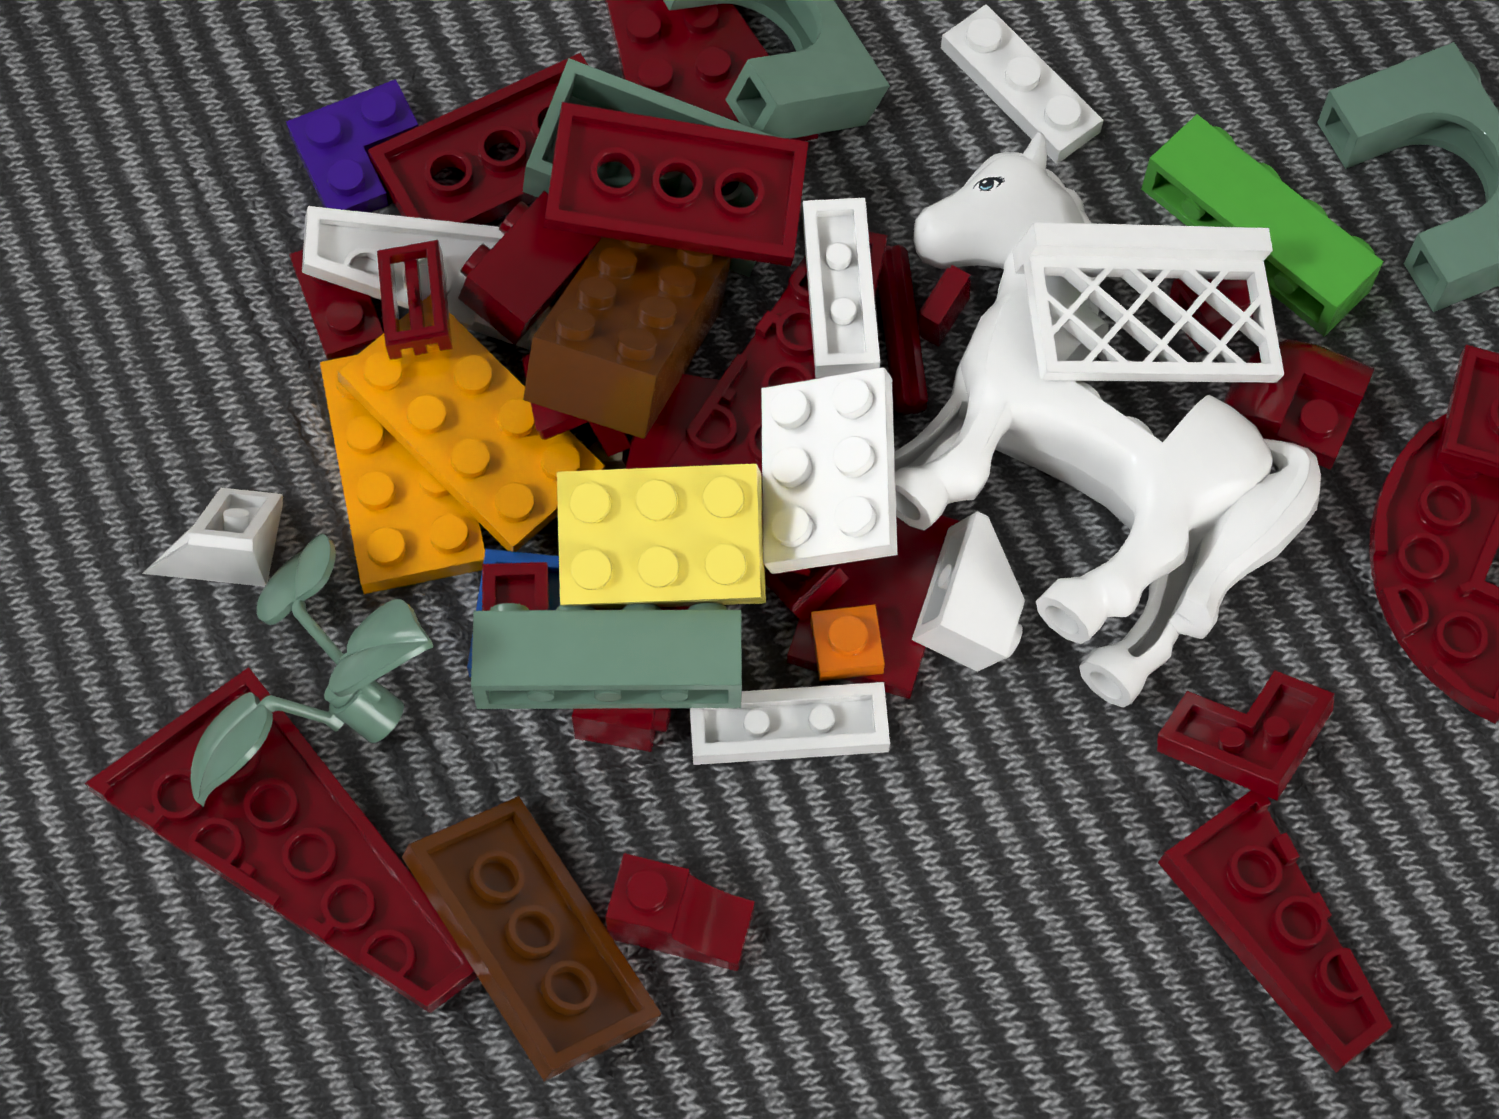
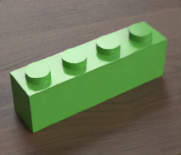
[1141,114,1384,337]

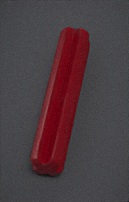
[878,245,928,415]

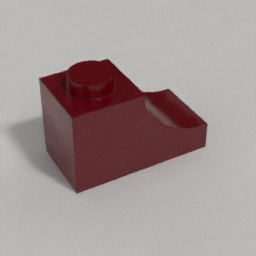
[605,853,755,971]

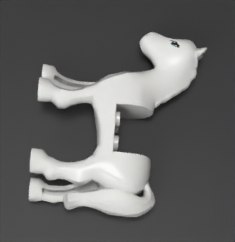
[894,132,1321,707]

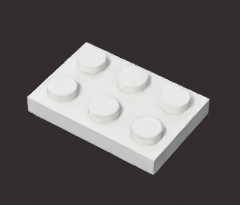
[762,367,898,574]

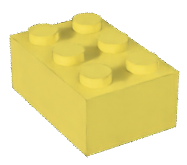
[557,464,766,610]

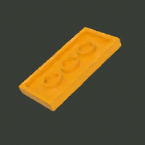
[338,294,605,552]
[320,355,485,594]

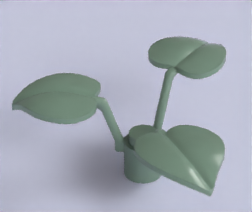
[191,533,433,807]

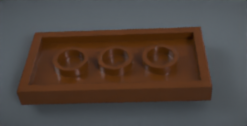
[402,796,662,1082]

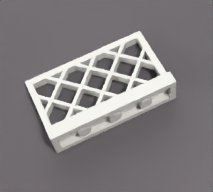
[1012,222,1284,383]

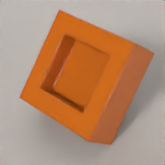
[811,604,885,681]

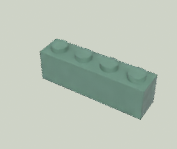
[471,602,742,709]

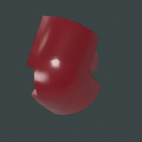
[1223,339,1375,470]

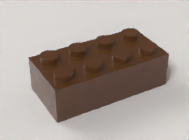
[523,237,732,439]

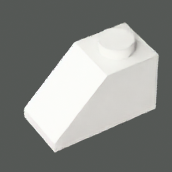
[912,511,1025,672]

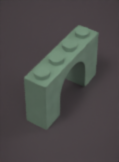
[663,0,890,139]
[1317,42,1499,312]

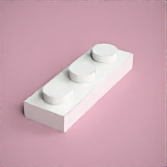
[941,4,1103,164]
[802,198,880,378]
[690,682,890,765]

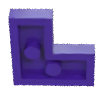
[286,79,419,213]

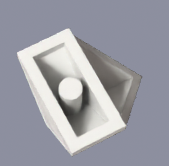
[142,488,283,587]

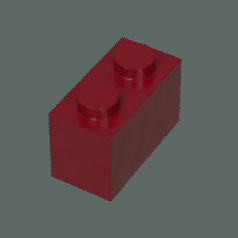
[458,191,601,345]

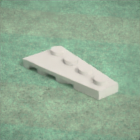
[302,206,550,350]

